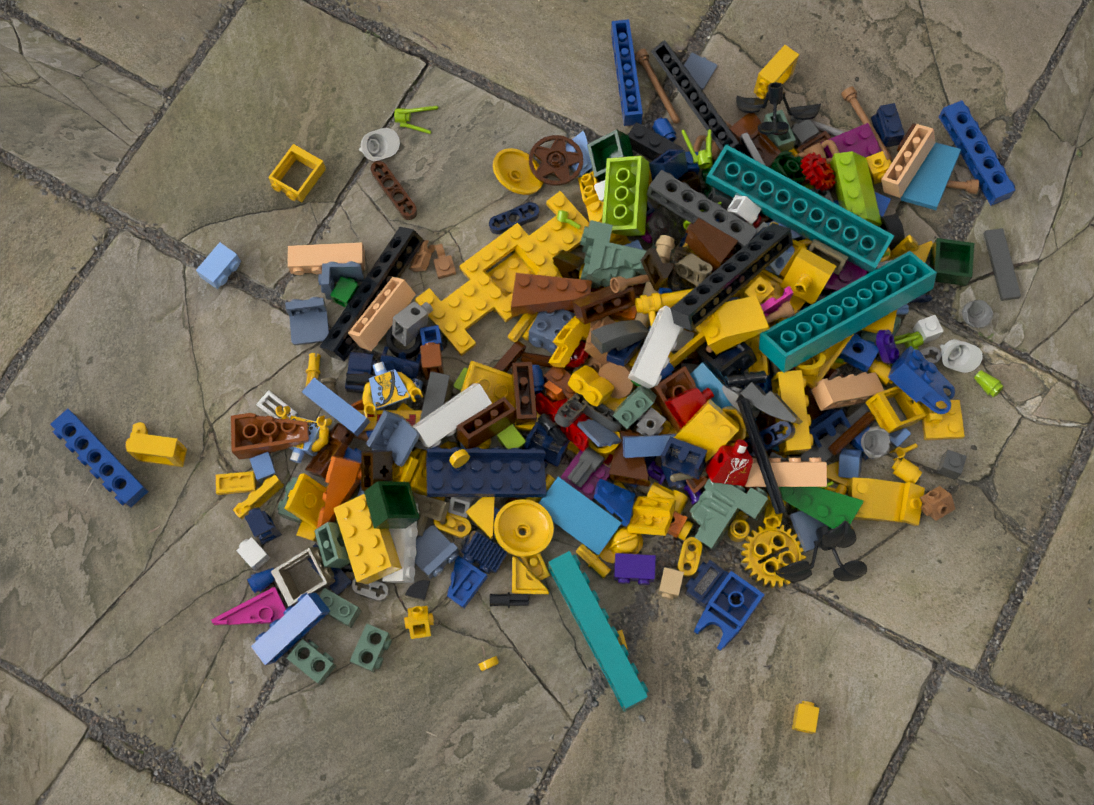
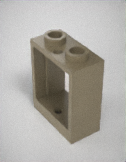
[271,547,336,607]

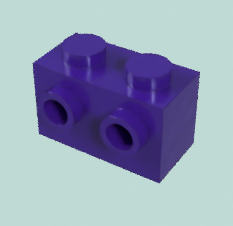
[614,553,656,585]

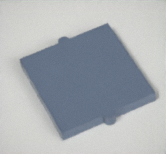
[684,53,717,90]
[577,419,621,447]

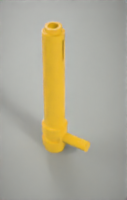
[635,288,740,326]

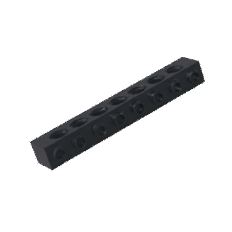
[651,40,746,153]
[670,223,793,331]
[320,227,424,362]

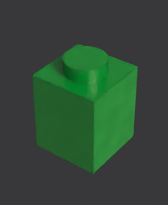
[330,277,359,308]

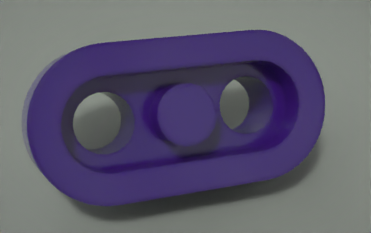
[876,330,899,364]

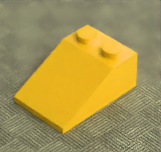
[700,295,770,354]
[673,399,740,462]
[847,477,905,523]

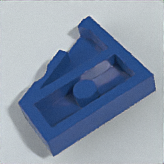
[594,478,635,526]
[447,555,488,609]

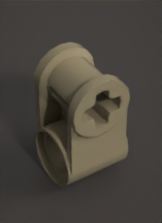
[675,254,712,286]

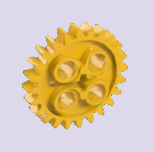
[741,524,806,588]

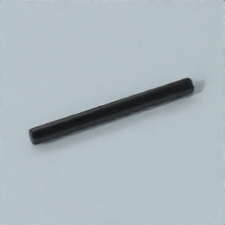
[737,398,786,514]

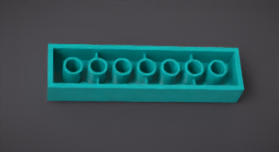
[548,551,649,712]

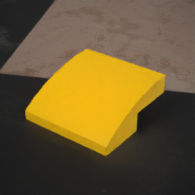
[627,496,676,536]

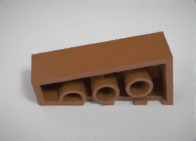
[511,273,592,317]

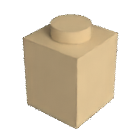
[658,567,684,600]

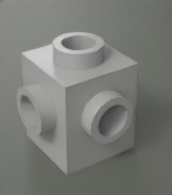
[635,406,666,436]

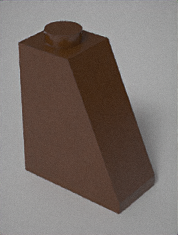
[685,218,738,273]
[609,430,651,487]

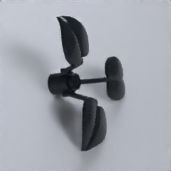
[736,82,821,135]
[775,520,868,582]

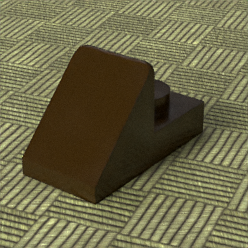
[640,248,675,291]
[552,250,584,279]

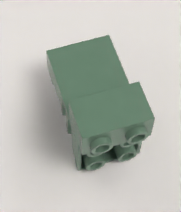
[580,220,647,288]
[690,478,770,550]

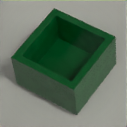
[587,129,633,181]
[930,238,975,286]
[364,481,420,529]

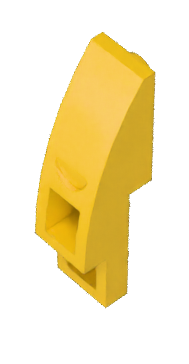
[578,171,603,223]
[548,316,591,368]

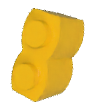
[568,365,615,406]

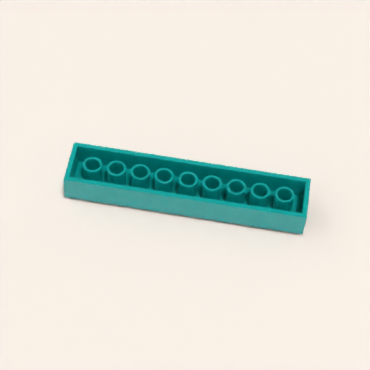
[706,145,894,272]
[759,251,937,373]

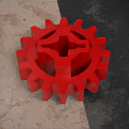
[800,152,836,191]

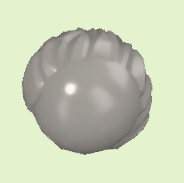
[962,300,993,328]
[861,426,891,459]

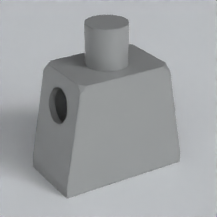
[392,302,433,347]

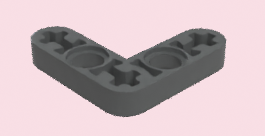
[554,393,622,432]

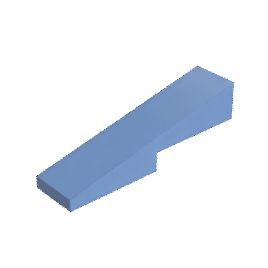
[302,378,370,437]
[623,434,676,458]

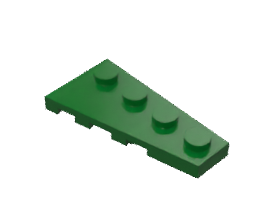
[779,487,864,529]

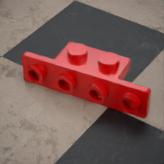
[535,393,592,452]

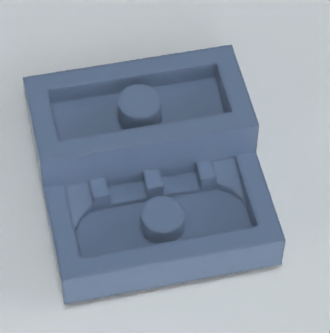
[790,511,832,553]

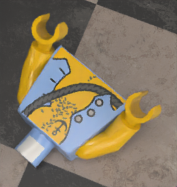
[362,362,423,418]
[275,405,332,464]

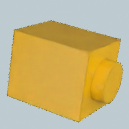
[792,701,820,734]

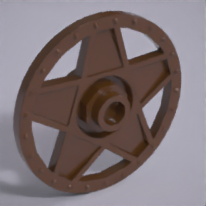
[529,135,583,186]

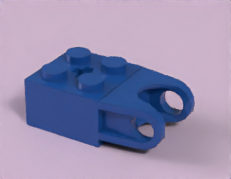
[888,346,955,414]
[694,571,765,651]

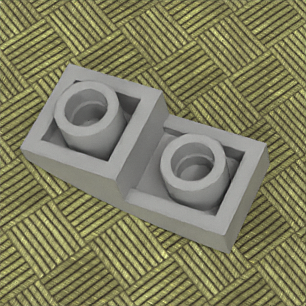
[722,385,761,418]

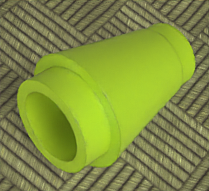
[974,370,1004,398]

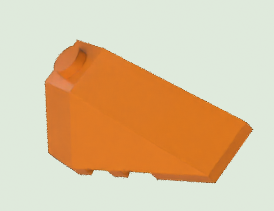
[317,456,361,528]

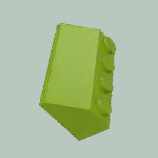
[830,151,882,226]
[602,156,650,236]

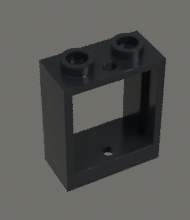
[696,341,758,382]

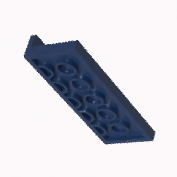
[426,447,546,497]

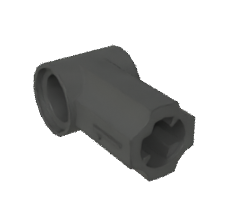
[567,447,605,488]

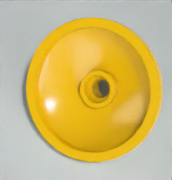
[493,148,543,195]
[494,499,554,557]

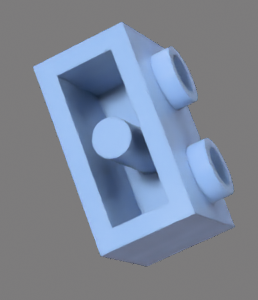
[196,242,241,289]

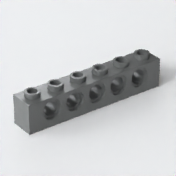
[647,170,757,252]

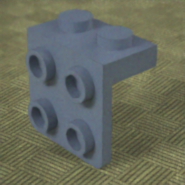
[318,261,364,300]
[285,297,329,345]
[529,309,575,354]
[366,410,420,467]
[415,525,459,580]

